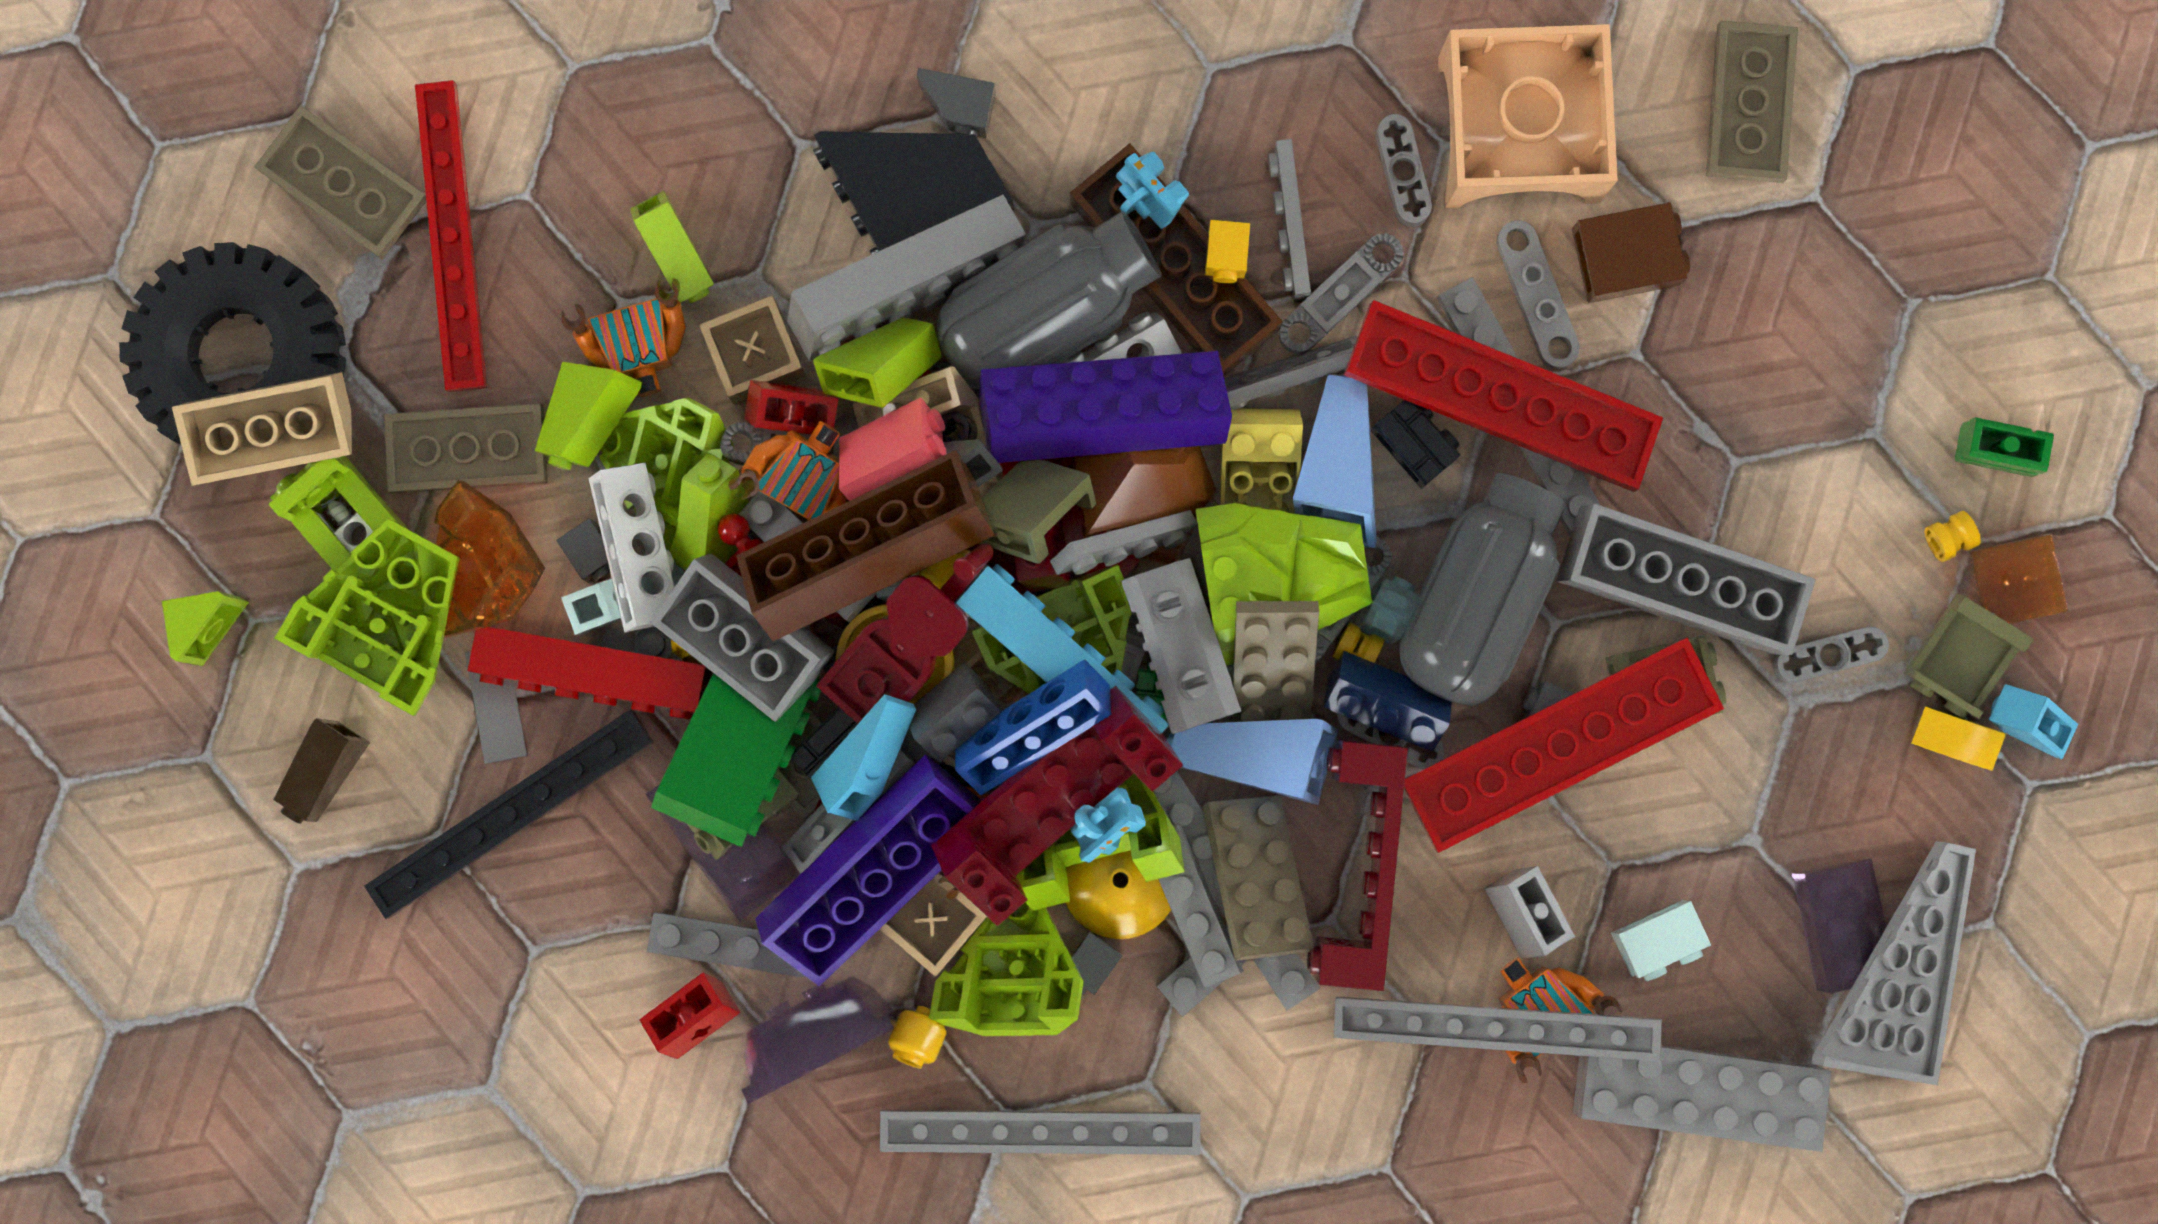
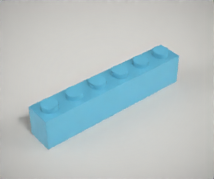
[954,564,1169,733]

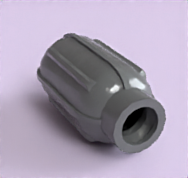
[937,211,1162,392]
[1399,473,1566,706]

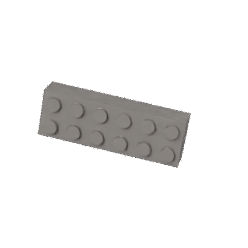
[787,195,1026,361]
[1556,504,1816,655]
[1573,1045,1831,1152]

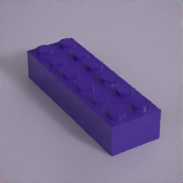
[978,351,1232,463]
[755,754,981,986]

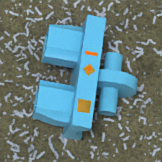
[1116,152,1189,230]
[1071,787,1146,863]

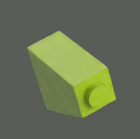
[630,191,714,303]
[813,317,942,408]
[535,362,642,470]
[675,453,751,571]

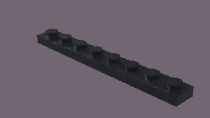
[364,709,654,919]

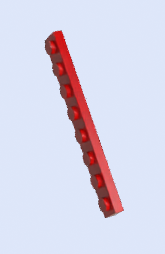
[415,80,487,392]

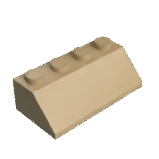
[172,372,352,486]

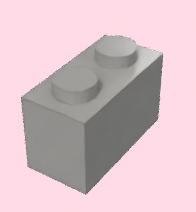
[1484,866,1575,959]

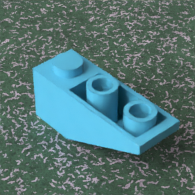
[811,694,916,821]

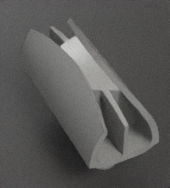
[1121,558,1241,734]

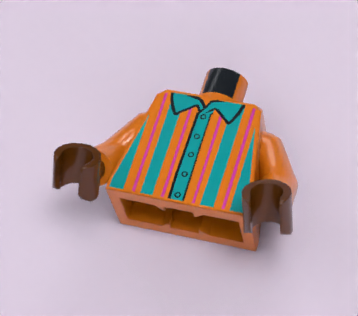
[561,278,686,397]
[728,421,846,520]
[1499,957,1622,1083]

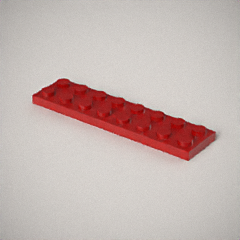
[1344,300,1663,492]
[1404,637,1724,853]

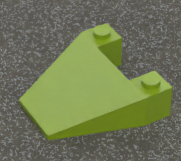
[1016,774,1185,911]

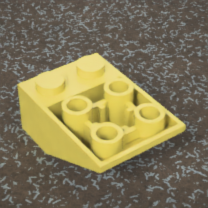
[1220,408,1303,514]

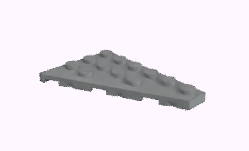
[1812,841,1976,1085]

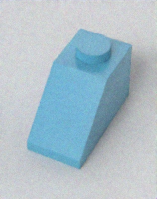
[1989,684,2078,759]

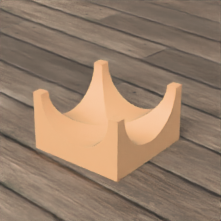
[1438,24,1618,208]

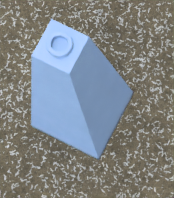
[1293,374,1377,548]
[1167,719,1339,805]

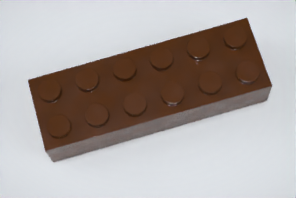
[1070,143,1283,376]
[736,450,995,641]

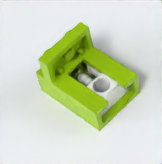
[268,456,409,570]

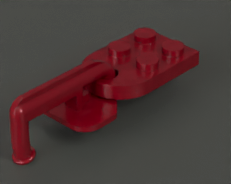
[816,543,993,724]

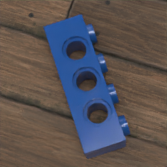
[955,659,1111,795]

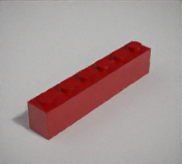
[467,625,713,720]

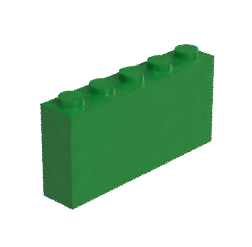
[651,671,822,847]

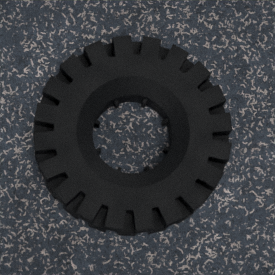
[119,242,346,444]

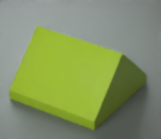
[162,591,249,666]

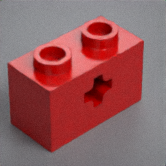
[744,380,839,435]
[639,972,741,1059]

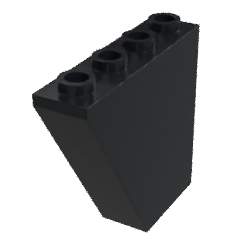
[813,131,1014,255]

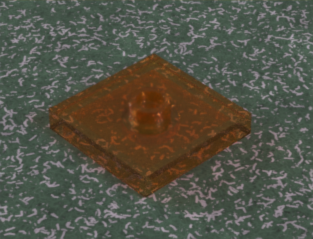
[1969,534,2068,624]

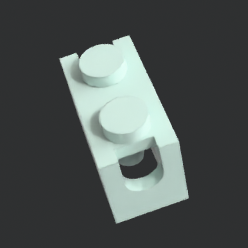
[1611,900,1711,981]

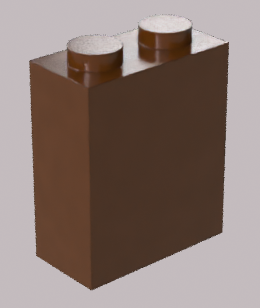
[1572,202,1690,304]

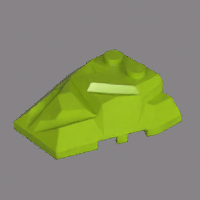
[1196,503,1372,666]
[274,519,460,716]

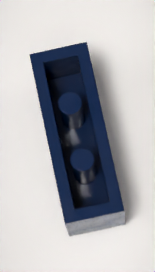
[1323,651,1452,752]

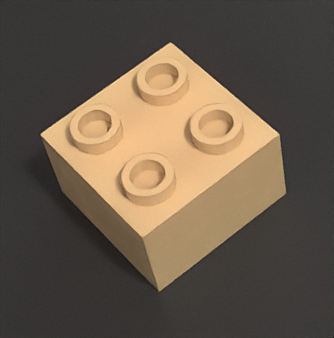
[699,295,807,405]
[880,872,987,977]

